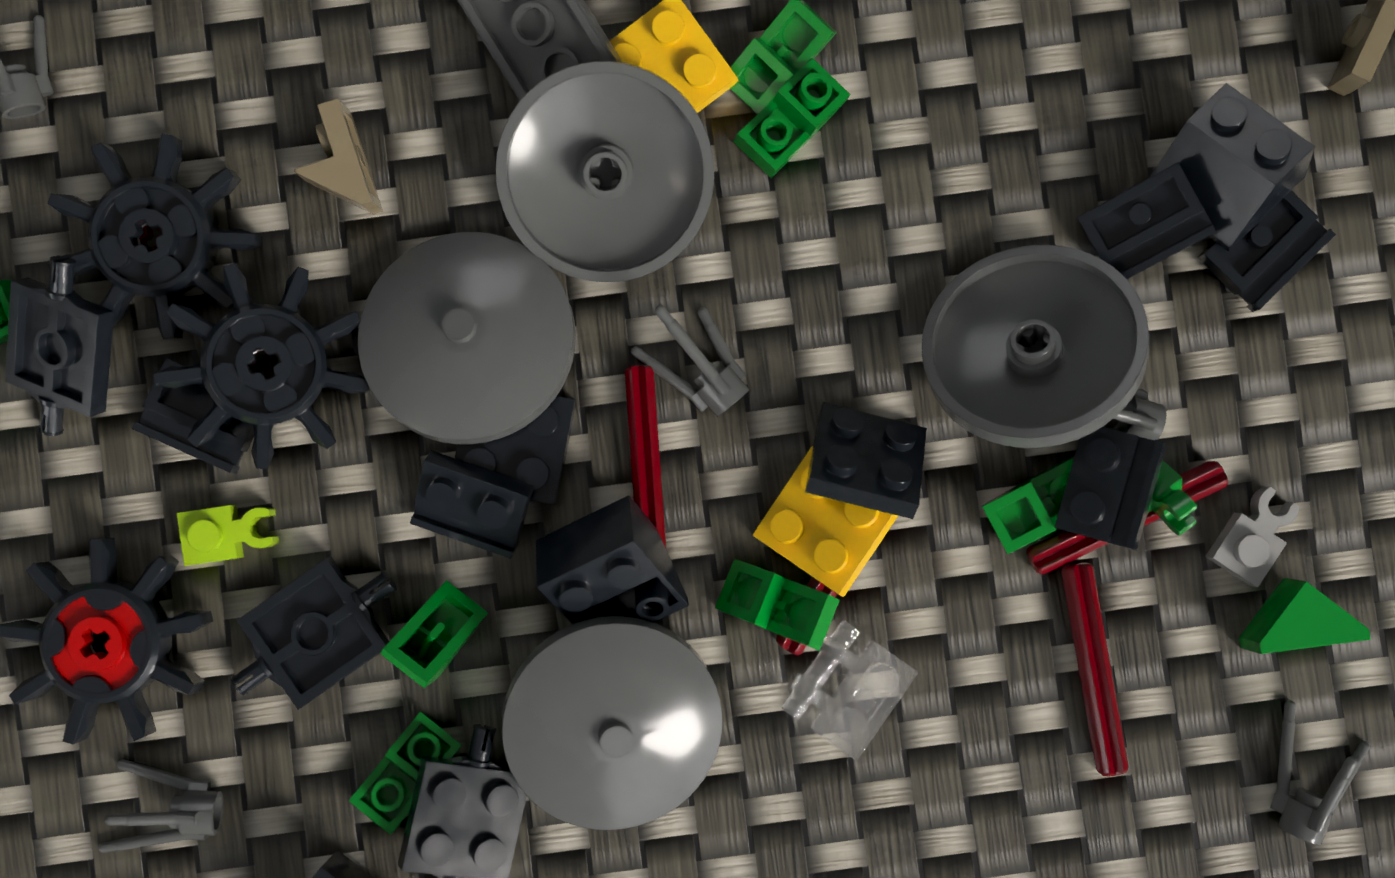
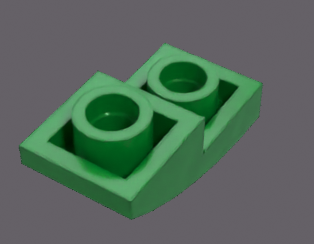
[733,58,851,178]
[349,712,462,836]

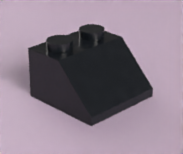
[1150,83,1315,252]

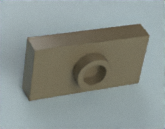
[1327,0,1395,96]

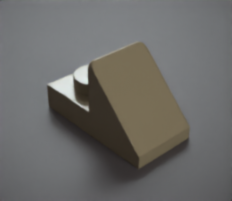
[294,98,383,215]

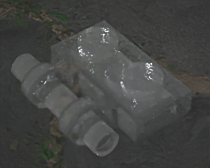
[781,619,919,761]

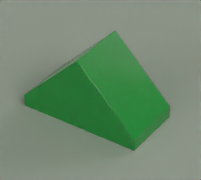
[1239,578,1371,654]
[380,580,488,688]

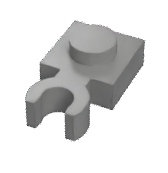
[1205,487,1299,588]

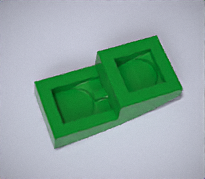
[730,0,837,114]
[982,455,1075,555]
[715,559,840,651]

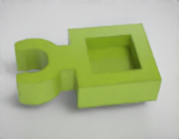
[177,505,279,566]

